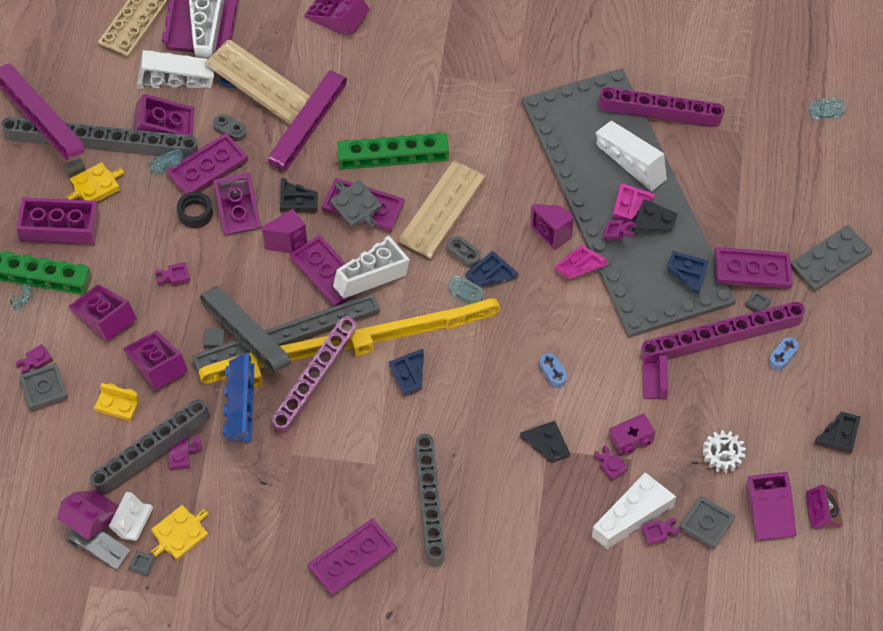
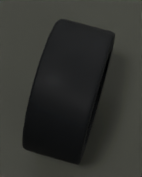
[177,191,213,228]

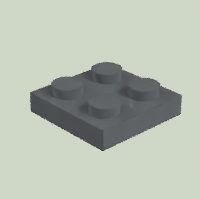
[19,363,68,411]
[680,496,736,550]

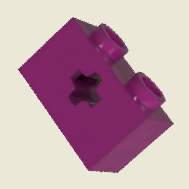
[608,413,655,456]

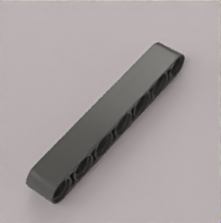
[200,286,291,374]
[90,399,211,494]
[416,434,445,567]

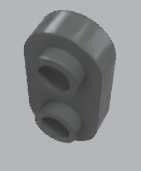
[213,114,247,141]
[448,236,480,267]

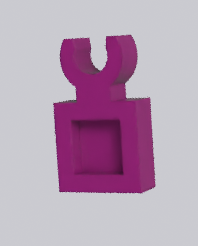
[603,220,637,241]
[155,262,190,286]
[16,344,53,374]
[594,445,628,481]
[641,518,680,546]

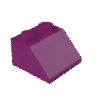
[530,204,573,250]
[261,209,307,253]

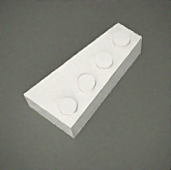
[189,0,225,59]
[137,50,214,89]
[596,120,667,192]
[333,235,410,299]
[592,473,676,549]

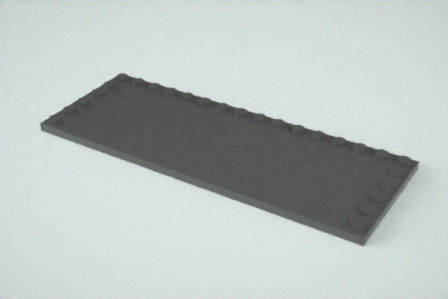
[522,68,736,338]

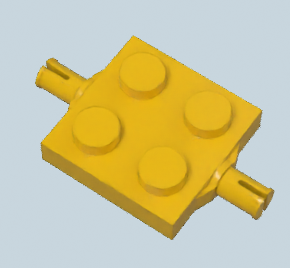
[65,162,125,202]
[150,505,209,561]

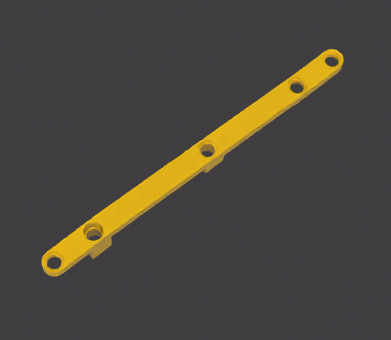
[198,298,501,388]

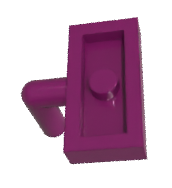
[168,433,202,470]

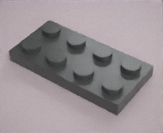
[791,225,873,292]

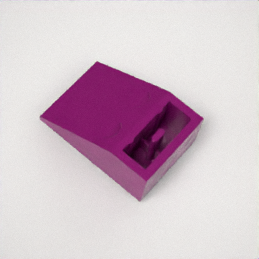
[304,0,370,34]
[745,471,797,541]

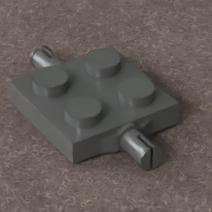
[330,180,382,229]

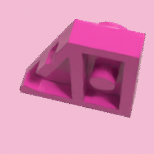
[612,183,655,222]
[555,245,607,279]

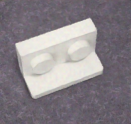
[109,492,153,541]

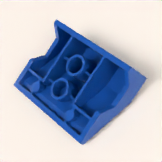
[223,354,255,442]

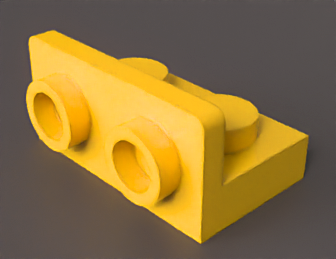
[94,383,140,422]

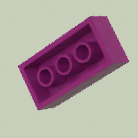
[16,197,100,244]

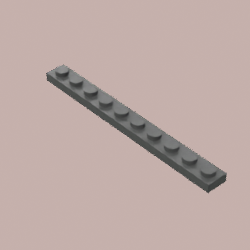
[192,293,380,371]

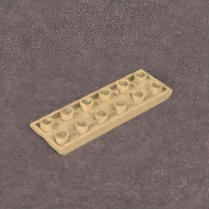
[98,0,171,57]
[205,40,310,125]
[399,161,487,259]

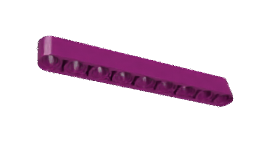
[0,63,85,160]
[640,302,805,363]

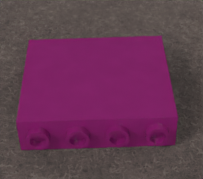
[162,0,239,52]

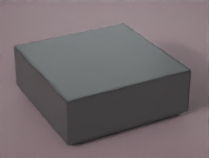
[64,157,86,180]
[745,290,772,312]
[204,328,225,348]
[128,550,156,577]

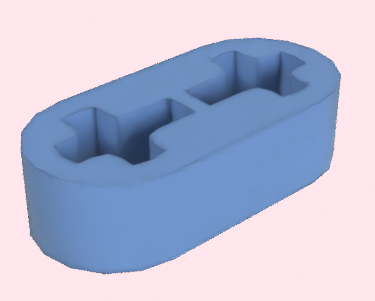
[769,337,798,370]
[540,353,567,388]

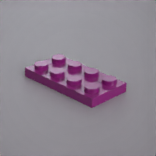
[166,133,248,195]
[322,177,405,232]
[289,234,356,307]
[714,247,793,289]
[307,518,397,597]

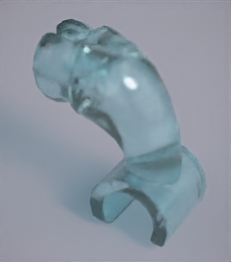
[10,284,33,311]

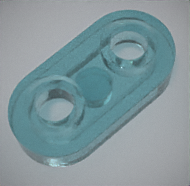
[809,98,846,119]
[148,149,183,173]
[449,276,483,304]

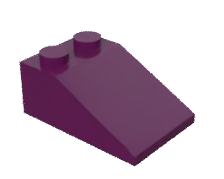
[134,93,195,136]
[213,172,261,235]
[69,284,137,341]
[123,330,188,390]
[57,490,119,540]

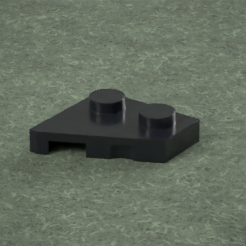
[280,178,318,212]
[631,199,678,232]
[814,411,861,454]
[520,421,570,463]

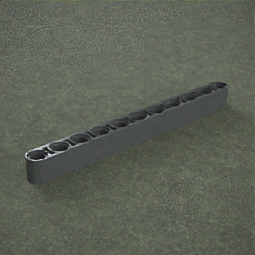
[1,117,199,159]

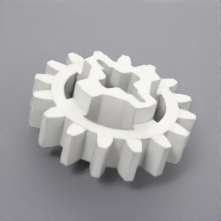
[702,430,746,473]

